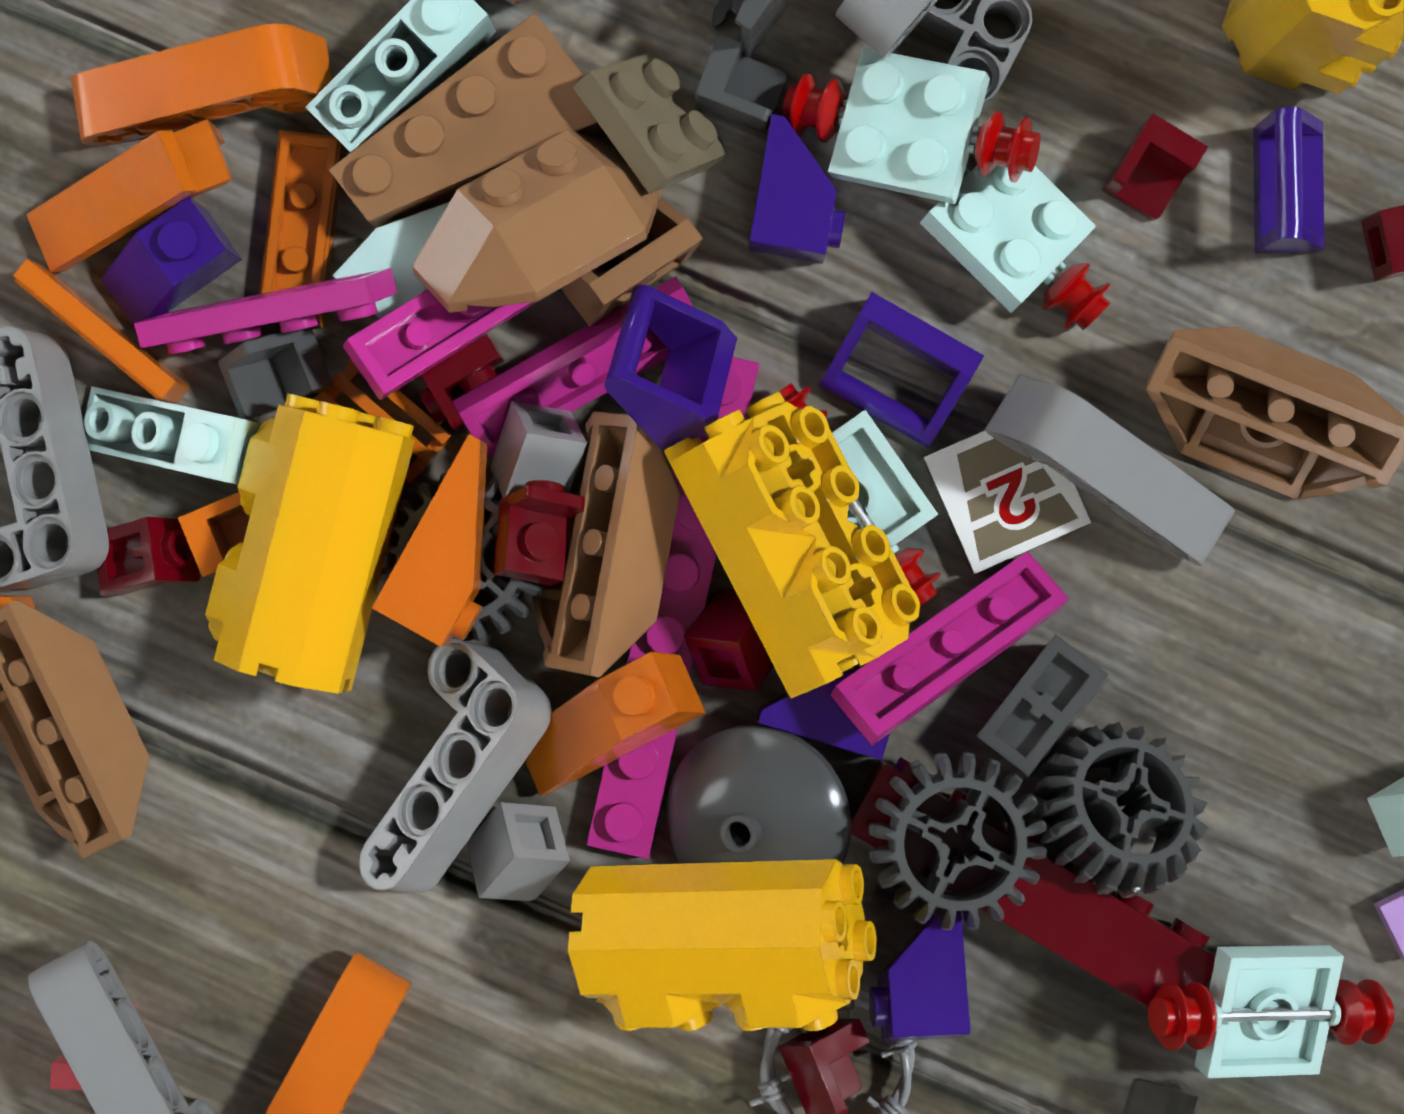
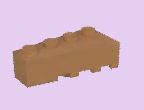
[329,12,607,229]

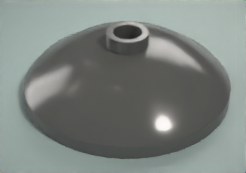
[666,725,852,864]

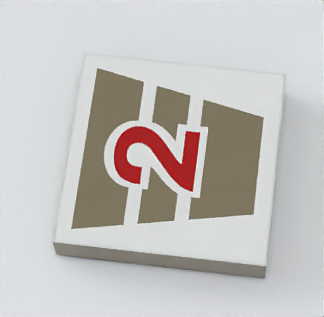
[922,431,1091,574]

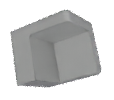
[490,401,587,497]
[467,802,570,901]

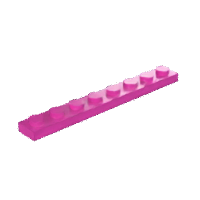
[587,357,759,859]

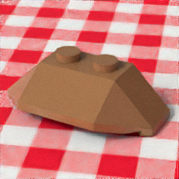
[412,129,663,313]
[1146,326,1404,500]
[532,412,680,677]
[0,600,149,859]

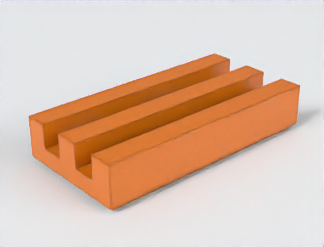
[314,358,454,484]

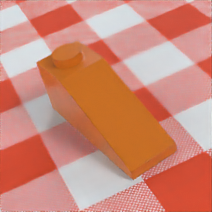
[372,434,487,647]
[525,652,706,796]

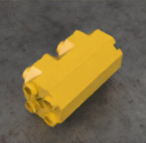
[1222,0,1404,95]
[664,391,920,699]
[205,393,415,694]
[568,859,877,1031]

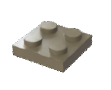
[573,51,728,194]

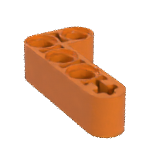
[71,23,333,146]
[265,952,413,1114]

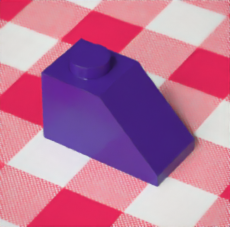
[749,114,846,263]
[100,196,242,328]
[757,662,890,760]
[869,908,971,1042]

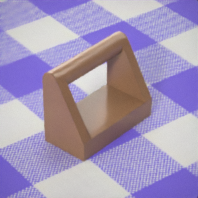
[561,198,703,327]

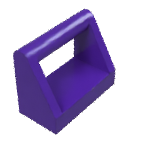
[1253,107,1325,253]
[604,285,737,450]
[818,292,984,448]

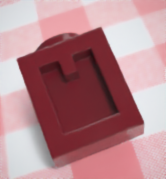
[419,334,505,431]
[494,480,585,586]
[97,517,200,596]

